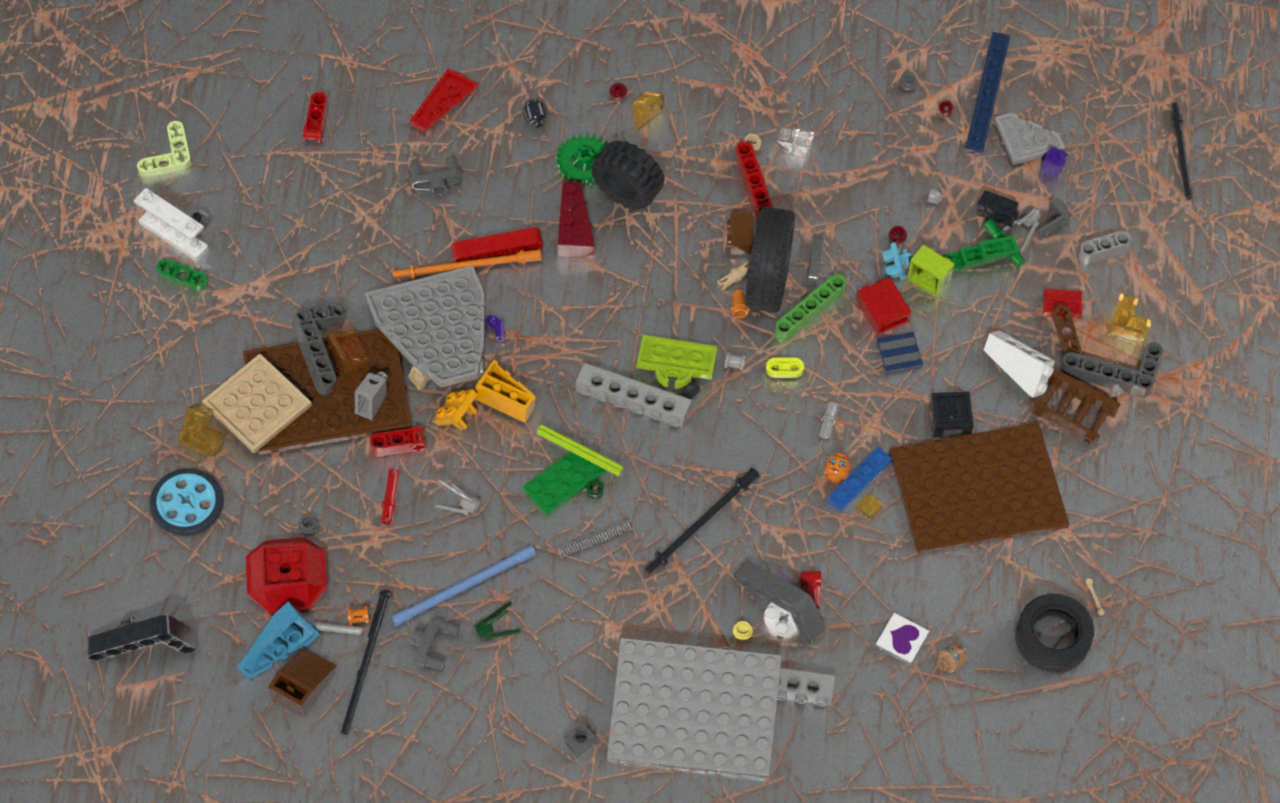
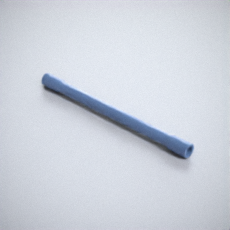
[391,545,536,627]

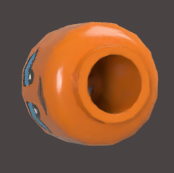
[823,453,851,483]

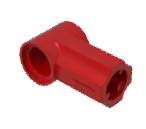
[800,571,821,609]

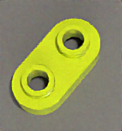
[766,358,804,378]

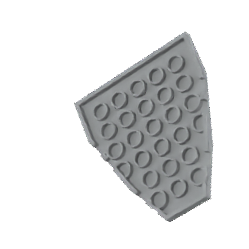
[365,265,485,388]

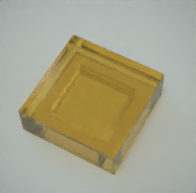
[856,493,883,520]

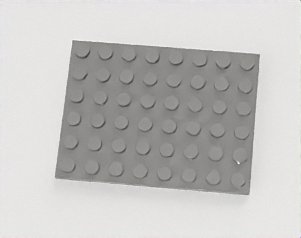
[607,638,781,777]

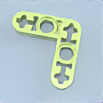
[137,121,191,177]

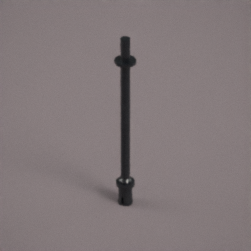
[644,467,760,575]

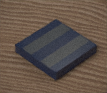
[876,332,923,374]

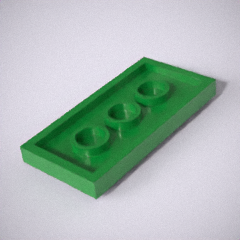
[522,443,607,517]

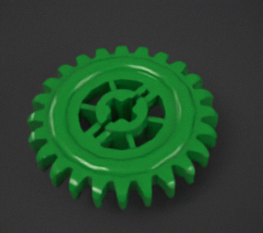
[555,132,608,186]

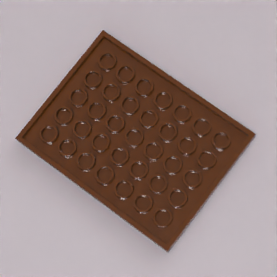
[243,329,412,455]
[889,422,1069,555]

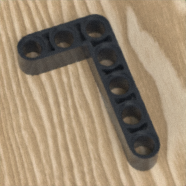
[88,615,196,661]

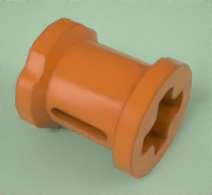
[347,606,369,626]

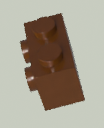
[726,213,754,254]

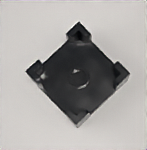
[929,391,974,438]

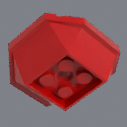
[246,537,327,616]

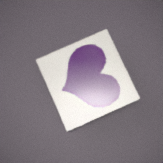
[875,613,929,666]

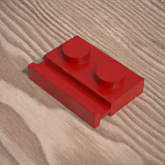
[1043,289,1082,319]

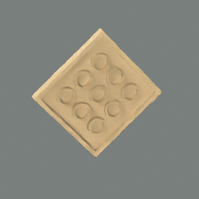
[202,354,312,454]

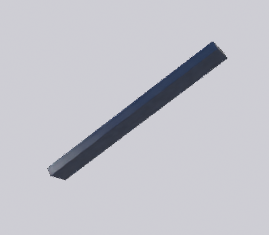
[965,32,1010,156]

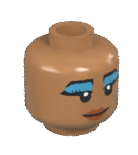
[937,643,967,673]

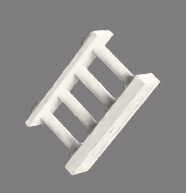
[134,188,209,262]

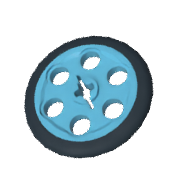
[149,468,224,536]

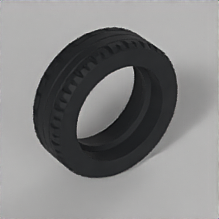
[745,207,795,313]

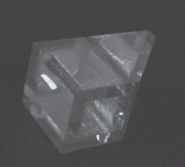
[774,125,814,159]

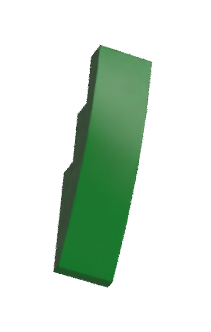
[941,235,1019,273]

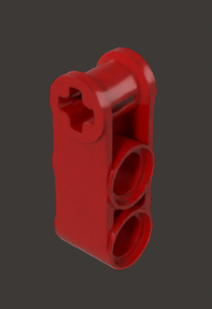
[303,92,328,143]
[370,427,427,457]

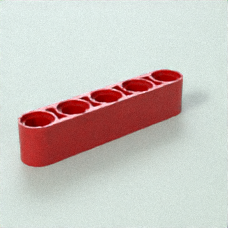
[736,141,773,221]
[451,227,544,263]

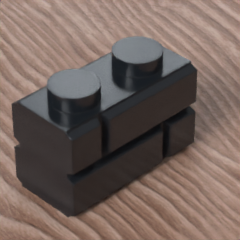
[977,190,1019,227]

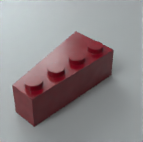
[557,181,595,258]

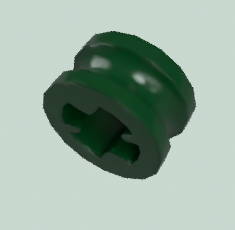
[587,480,604,500]

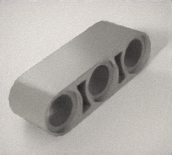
[1078,231,1132,265]

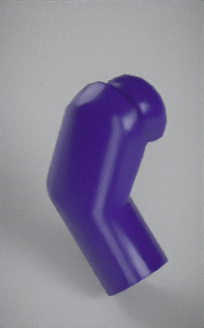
[485,315,505,341]

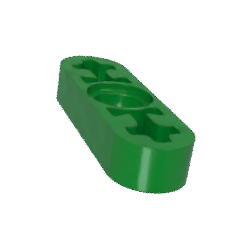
[156,259,208,291]

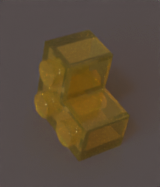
[1107,294,1152,347]
[177,403,226,457]

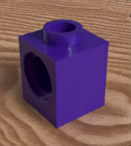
[1041,146,1068,179]

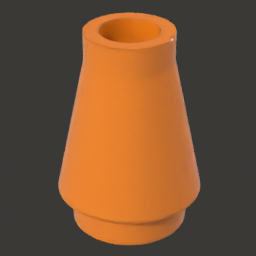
[731,290,749,318]

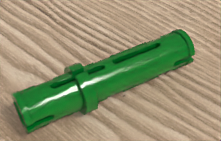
[983,219,1026,268]

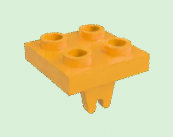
[433,389,478,430]

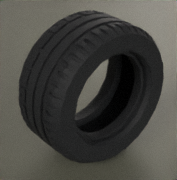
[1015,593,1094,673]

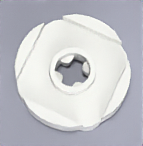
[764,603,799,638]

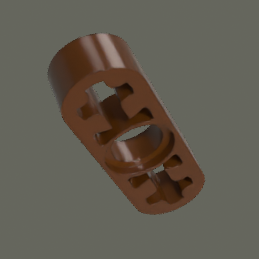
[1053,305,1081,355]

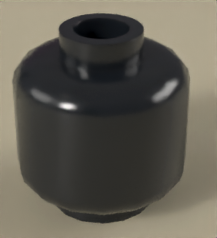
[522,99,549,128]

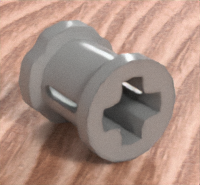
[724,351,746,371]

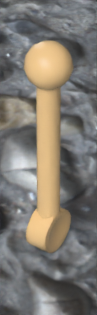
[1085,578,1105,616]

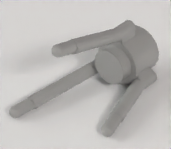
[1001,207,1041,252]
[435,479,480,516]

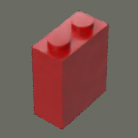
[856,277,912,336]

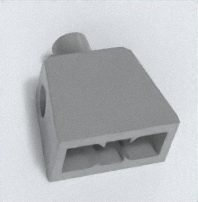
[355,372,388,420]

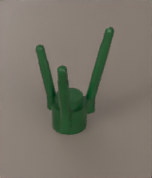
[474,602,521,641]

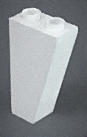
[984,330,1055,398]

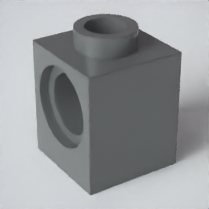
[564,722,596,758]

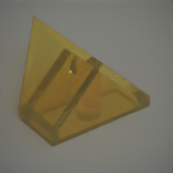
[631,92,664,131]

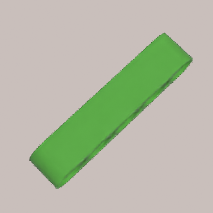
[774,274,846,342]

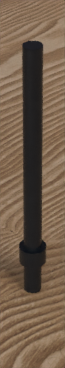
[1172,102,1193,200]

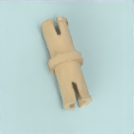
[717,260,750,290]

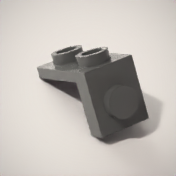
[1037,198,1071,240]

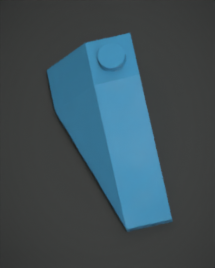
[237,601,320,679]

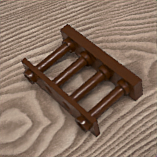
[1029,368,1120,447]

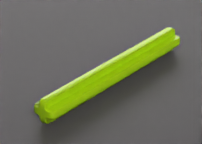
[537,424,623,476]

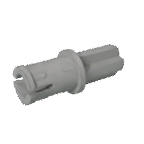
[819,402,839,439]

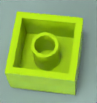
[907,245,954,298]

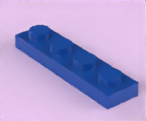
[827,447,893,513]

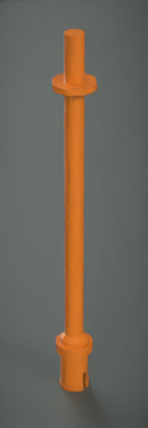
[392,249,542,280]

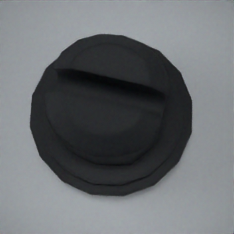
[683,381,700,397]

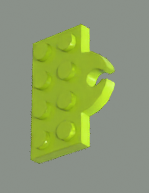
[636,335,718,389]

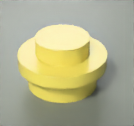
[733,621,753,641]

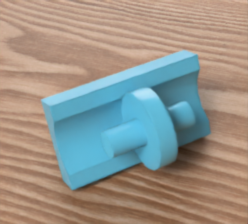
[882,242,914,280]

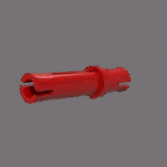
[380,468,400,526]

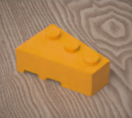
[475,359,536,423]

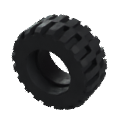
[592,140,664,210]

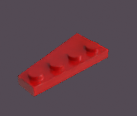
[410,68,479,132]

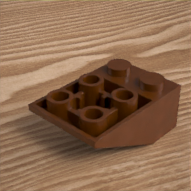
[268,647,337,715]

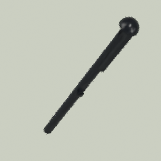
[340,589,393,737]

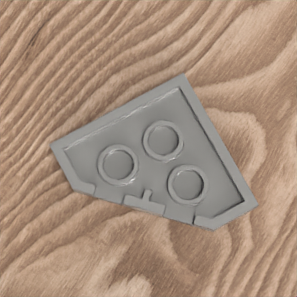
[994,113,1065,165]

